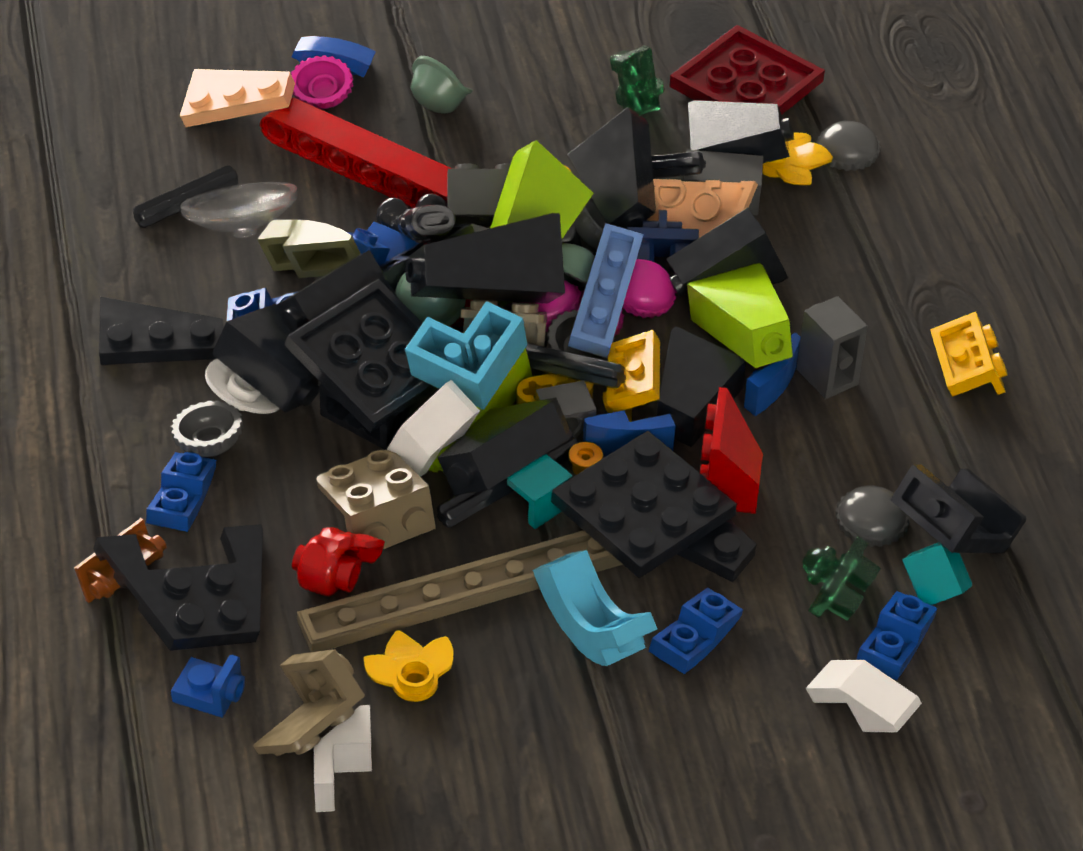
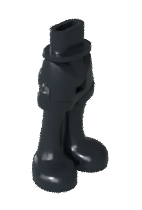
[376,194,456,241]

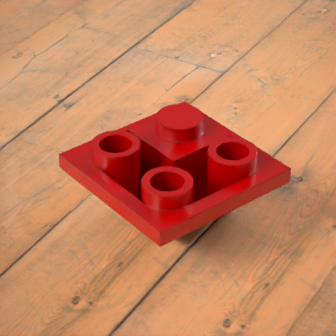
[700,387,763,514]

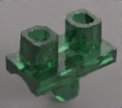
[610,45,665,116]
[802,536,881,621]

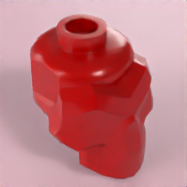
[292,527,385,597]

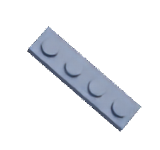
[568,223,644,358]

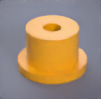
[569,442,603,475]

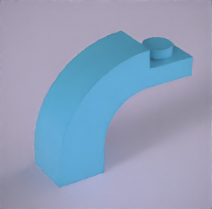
[532,550,657,666]

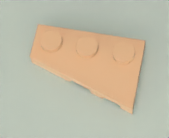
[180,69,295,127]
[647,179,758,238]

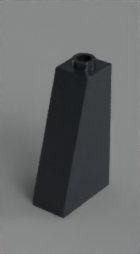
[405,213,565,303]

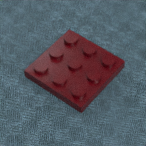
[669,25,825,115]

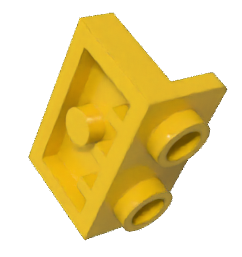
[930,312,1008,397]
[603,330,660,422]

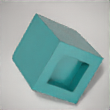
[507,454,573,529]
[902,542,972,605]

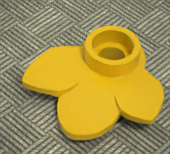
[762,132,833,185]
[364,630,454,702]

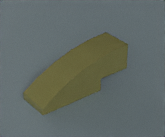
[257,220,361,278]

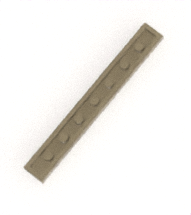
[297,530,623,652]

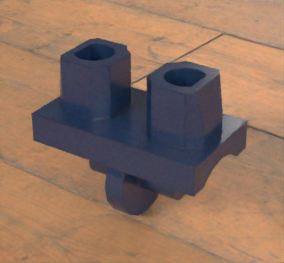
[627,210,699,273]

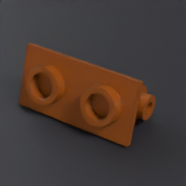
[74,518,167,603]

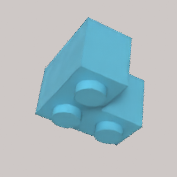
[405,301,527,410]

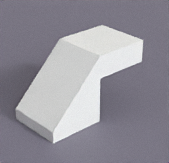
[387,380,480,477]
[806,660,922,732]
[314,705,372,812]

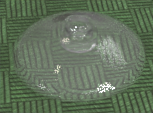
[180,182,298,238]

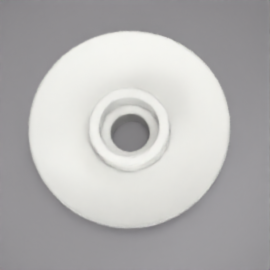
[205,359,280,414]

